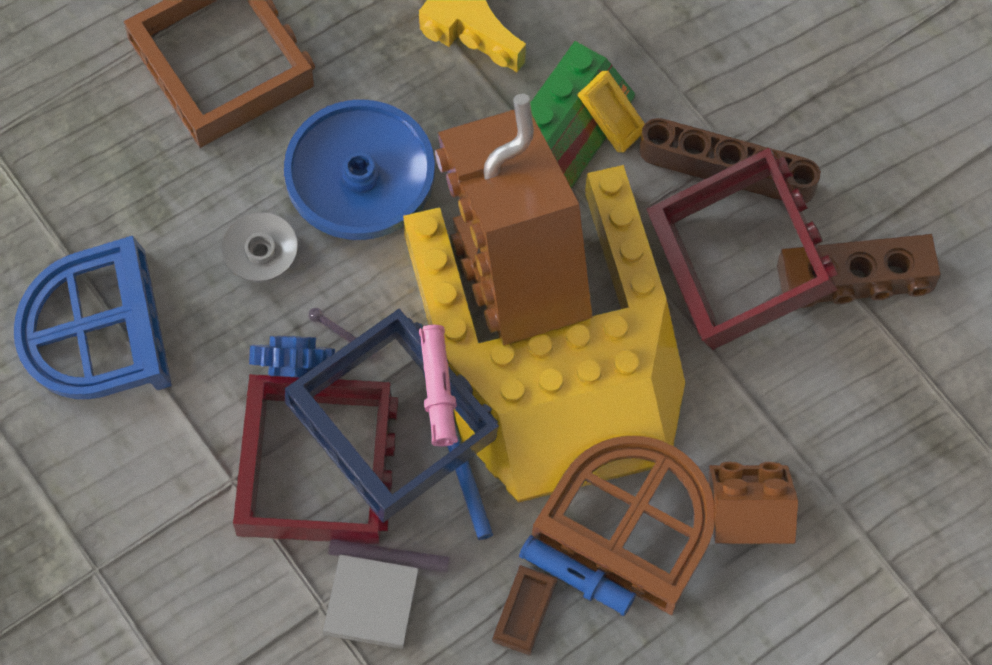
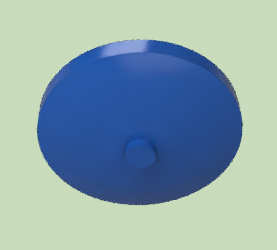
[284,100,435,240]

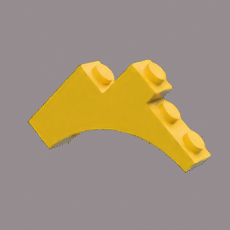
[419,0,526,72]

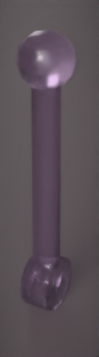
[308,307,376,358]

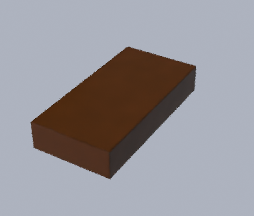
[492,565,558,656]

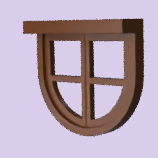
[532,436,715,616]

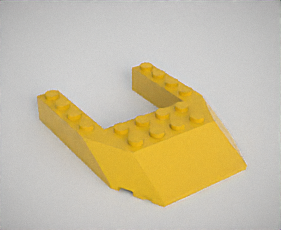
[403,165,685,503]

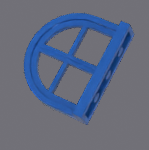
[14,235,172,399]

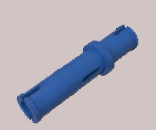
[519,535,636,616]

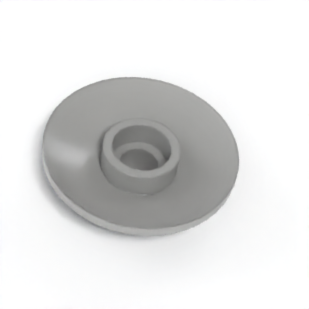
[221,212,298,283]

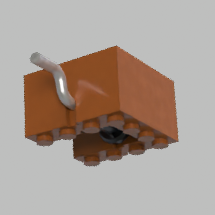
[435,94,592,346]

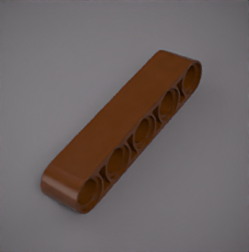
[639,118,821,203]

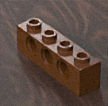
[777,234,941,308]

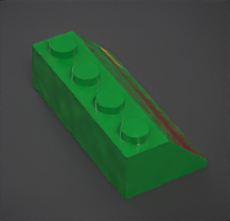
[530,41,636,189]

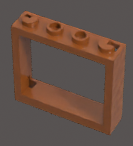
[123,0,315,148]

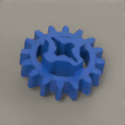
[249,335,335,377]

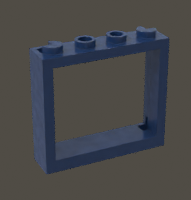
[285,308,499,523]

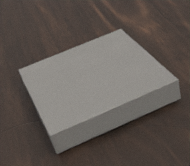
[323,555,419,649]

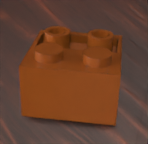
[709,462,798,544]

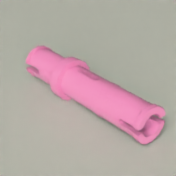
[419,325,458,447]

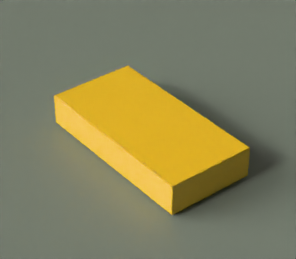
[577,71,645,152]

